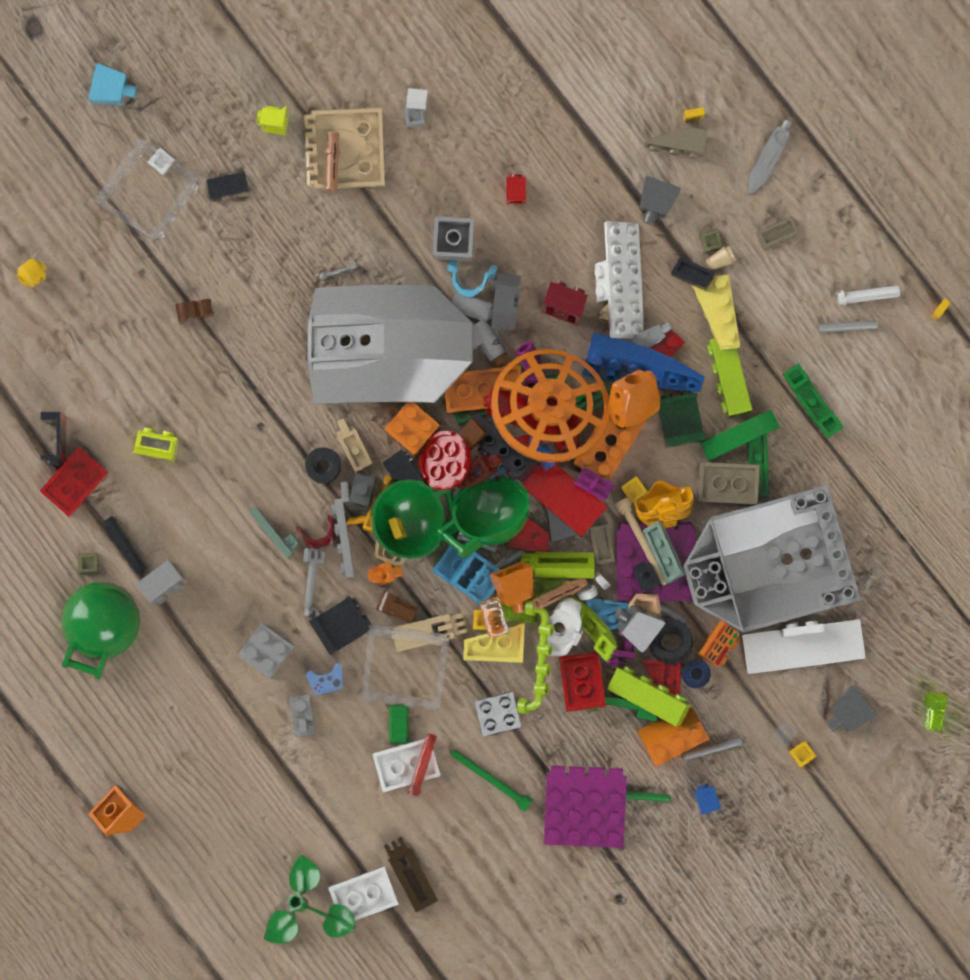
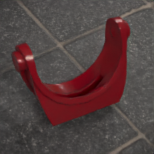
[296,515,335,550]

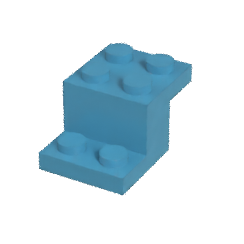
[431,543,500,606]

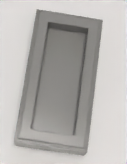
[452,292,493,323]

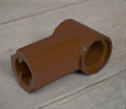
[376,591,418,623]

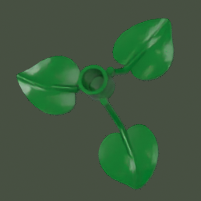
[263,855,355,944]

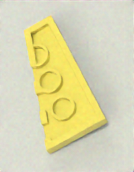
[691,275,740,350]

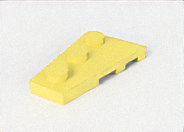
[463,623,525,663]

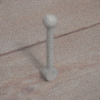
[320,264,360,280]

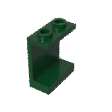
[659,391,706,448]

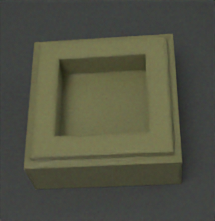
[699,229,724,254]
[78,553,99,574]

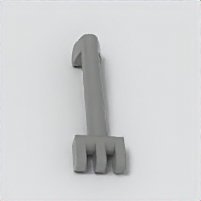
[303,548,325,617]

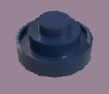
[681,659,711,688]

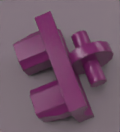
[574,467,615,502]
[606,640,636,671]

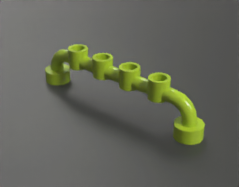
[517,599,554,714]

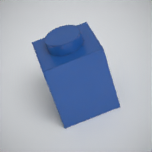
[693,783,721,815]

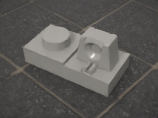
[289,695,315,737]

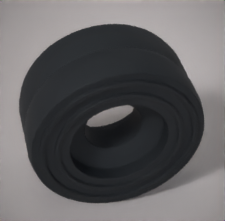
[305,447,341,484]

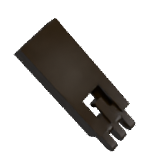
[384,837,438,913]

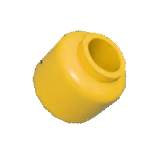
[17,258,47,288]

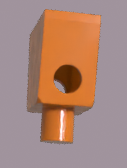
[490,562,534,613]

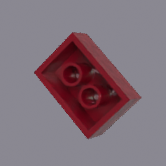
[541,280,588,326]

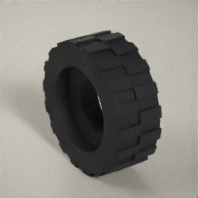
[649,619,693,665]

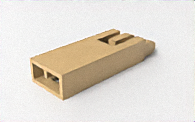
[391,613,468,653]

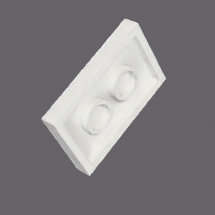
[372,737,441,792]
[328,866,399,921]

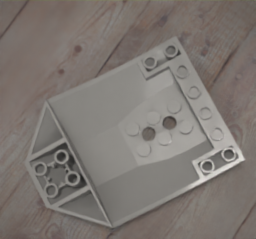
[307,285,473,405]
[683,485,861,632]

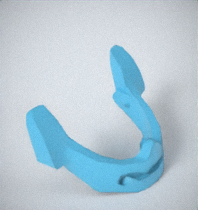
[447,260,497,297]

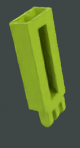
[521,552,595,578]

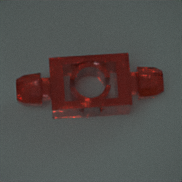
[457,454,503,489]

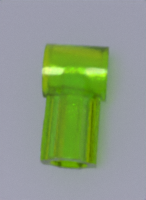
[532,578,566,598]
[499,602,538,623]
[924,691,948,731]

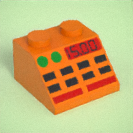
[697,620,740,668]

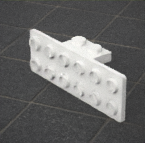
[595,221,644,339]
[742,619,865,674]

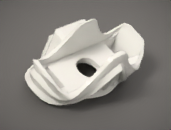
[547,598,583,656]

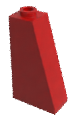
[483,389,558,435]

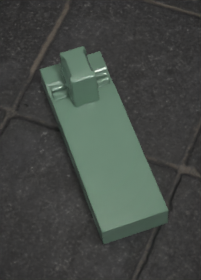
[249,507,299,559]
[643,521,685,583]

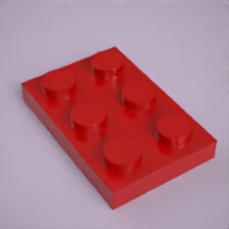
[40,447,109,517]
[559,652,606,712]

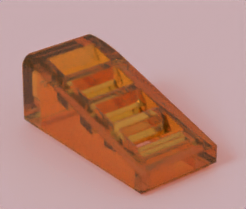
[480,596,509,638]

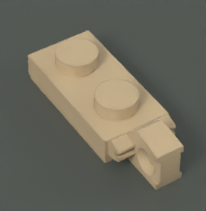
[337,418,373,473]

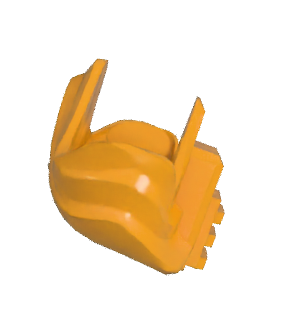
[634,480,694,528]

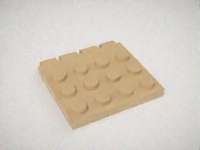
[304,108,385,189]

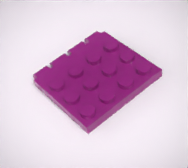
[616,522,696,601]
[544,765,627,848]

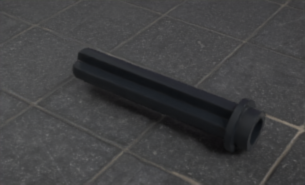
[103,516,146,574]

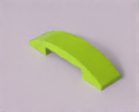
[561,596,617,661]

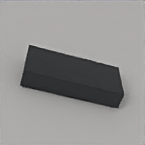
[207,172,249,200]
[671,257,715,291]

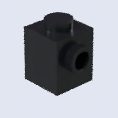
[632,561,661,593]

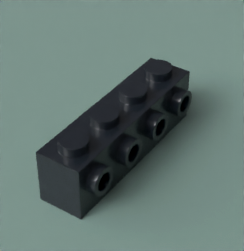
[461,413,538,483]

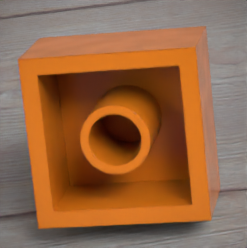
[384,402,440,457]

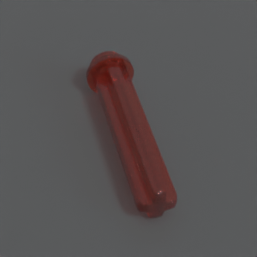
[407,733,437,797]

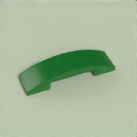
[782,363,844,439]
[700,410,780,461]
[588,698,657,721]

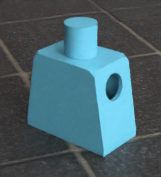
[88,63,137,105]

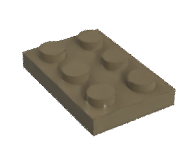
[698,462,760,505]

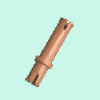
[325,132,341,192]
[533,578,588,610]

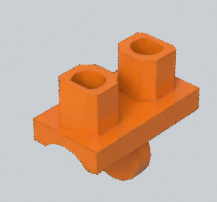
[368,562,403,586]

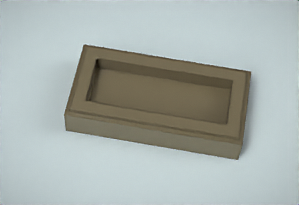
[756,216,800,250]
[589,523,616,566]

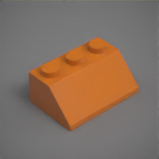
[637,706,709,767]

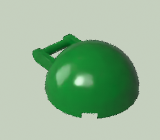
[437,476,530,558]
[371,479,454,559]
[61,581,140,680]

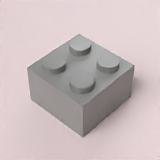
[432,216,474,262]
[136,560,186,605]
[238,623,295,679]

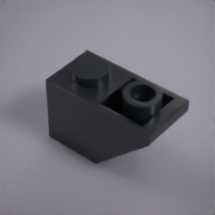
[382,449,425,484]

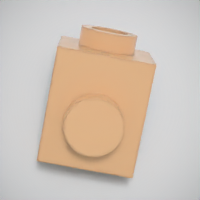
[628,594,661,614]

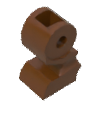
[175,299,214,324]

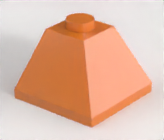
[88,785,147,836]

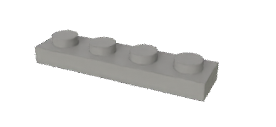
[331,498,355,579]

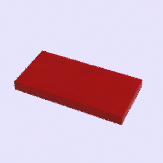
[522,463,607,537]

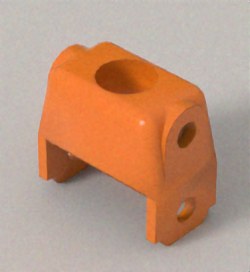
[608,370,660,428]

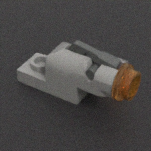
[473,320,509,368]

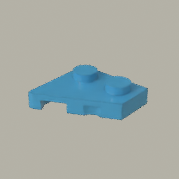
[586,598,629,630]

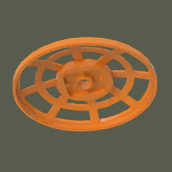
[491,349,609,463]

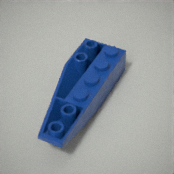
[582,332,705,392]

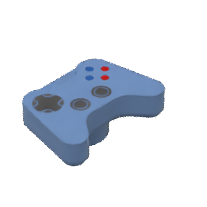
[306,664,343,695]

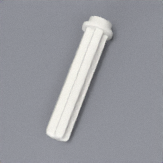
[837,286,900,306]

